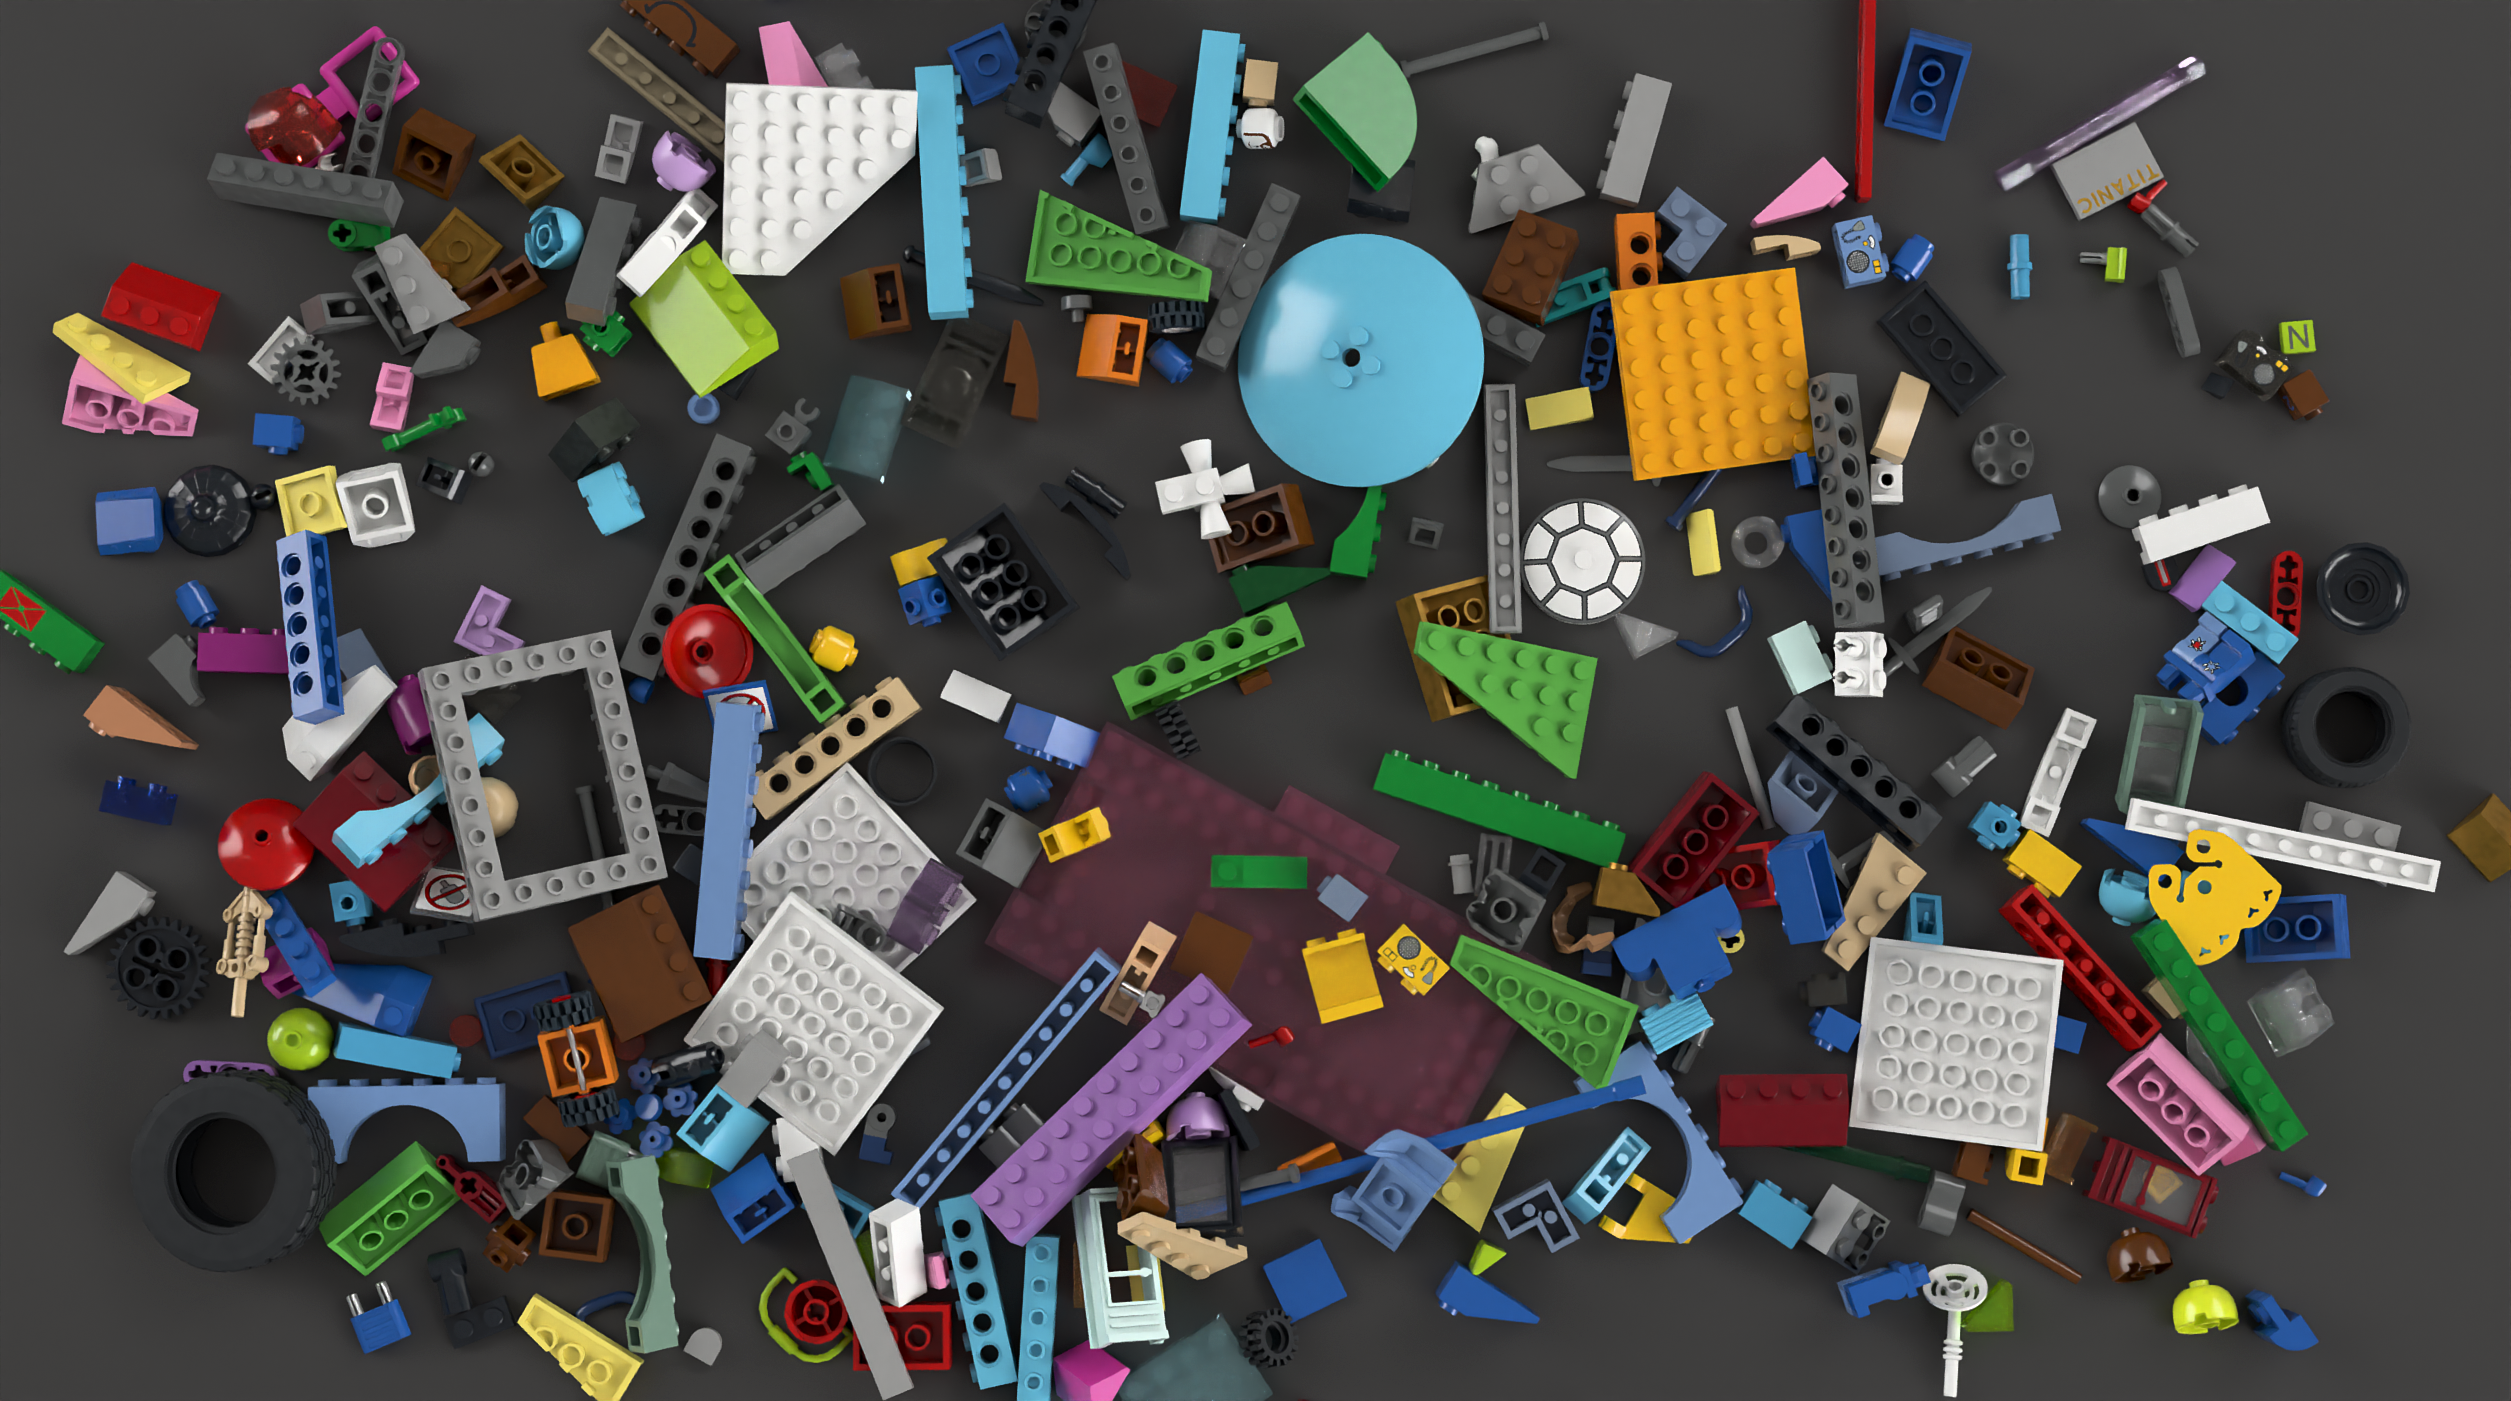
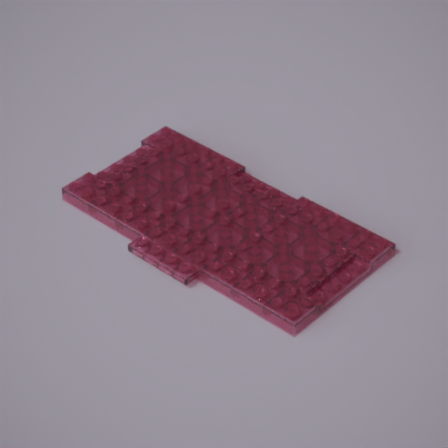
[985,721,1552,1156]

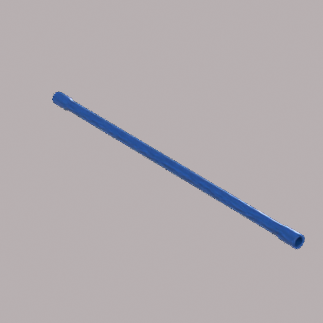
[1176,1075,1647,1223]

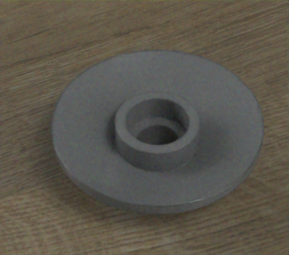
[2098,465,2161,528]

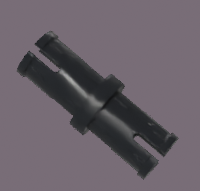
[1065,466,1127,519]

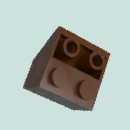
[840,263,912,341]
[1113,1134,1169,1221]

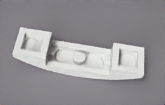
[2019,708,2097,837]

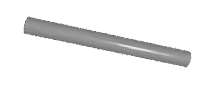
[1726,706,1776,830]

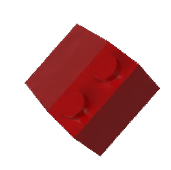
[1688,839,1781,910]

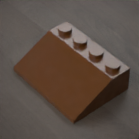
[567,884,713,1044]

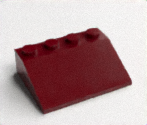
[293,751,455,913]

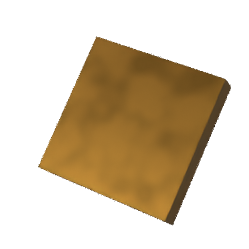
[420,207,505,290]

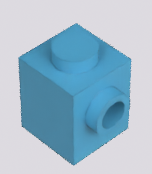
[329,880,374,927]

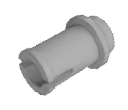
[1447,854,1474,894]

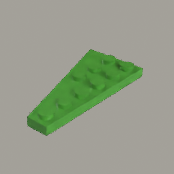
[1025,190,1212,302]
[1449,934,1639,1089]

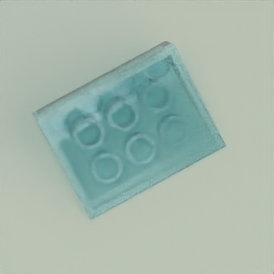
[1118,1312,1273,1401]

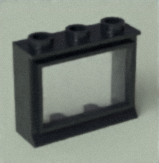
[1160,1135,1244,1239]

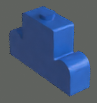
[1611,884,1742,1000]

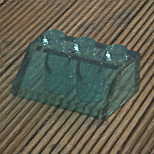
[823,375,911,484]

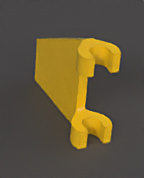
[1598,1172,1693,1244]

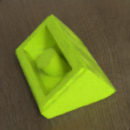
[1468,1239,1506,1276]

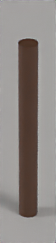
[1966,1208,2082,1285]

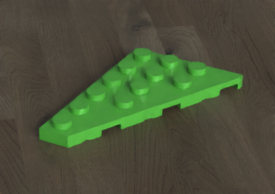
[1414,622,1598,779]

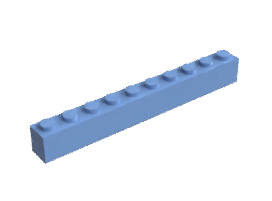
[891,947,1122,1209]

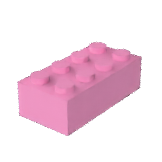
[2106,1033,2253,1176]

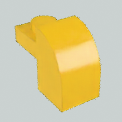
[1038,807,1111,863]
[2005,1117,2049,1185]

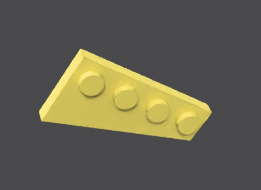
[52,312,191,404]
[1433,1092,1527,1233]
[517,1293,644,1401]

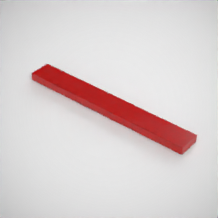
[1854,0,1876,203]

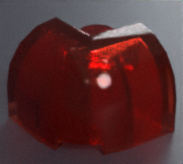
[248,87,343,166]

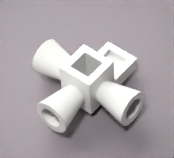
[1155,439,1256,539]

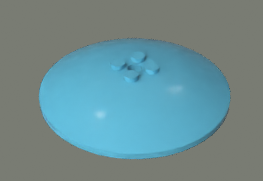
[1238,234,1484,487]

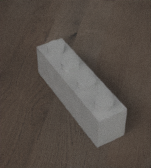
[1596,73,1672,209]

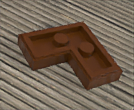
[523,1094,592,1164]

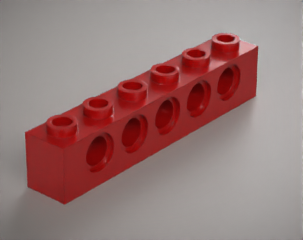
[1998,884,2162,1051]

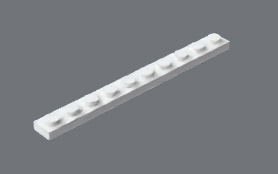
[2125,798,2441,892]

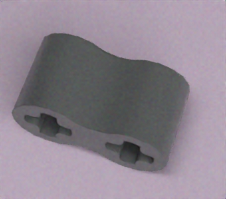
[1917,1170,1966,1237]

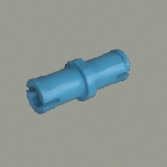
[2007,234,2032,300]

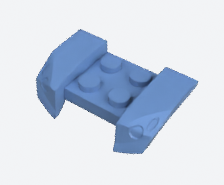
[1331,1129,1457,1252]

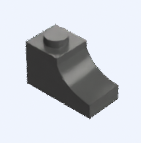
[147,633,207,707]

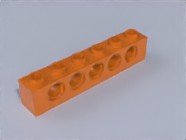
[1614,212,1663,403]

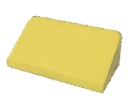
[1686,509,1721,576]

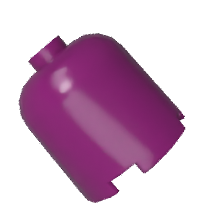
[386,674,434,755]

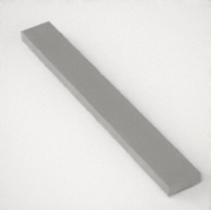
[1483,384,1522,635]
[787,1148,914,1400]

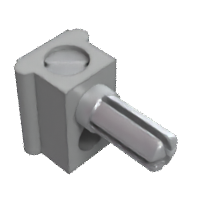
[1119,981,1165,1018]

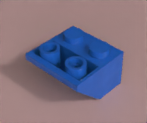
[711,1152,799,1244]

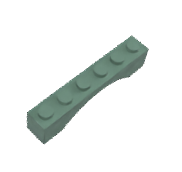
[606,1155,679,1353]

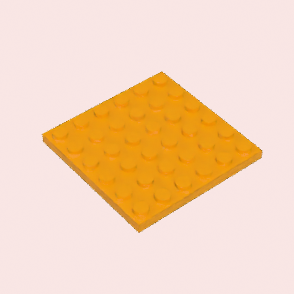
[1610,267,1816,481]

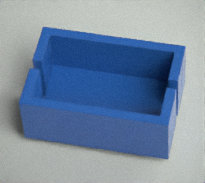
[1767,830,1846,945]

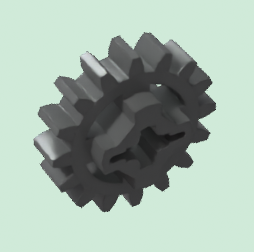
[270,336,341,405]

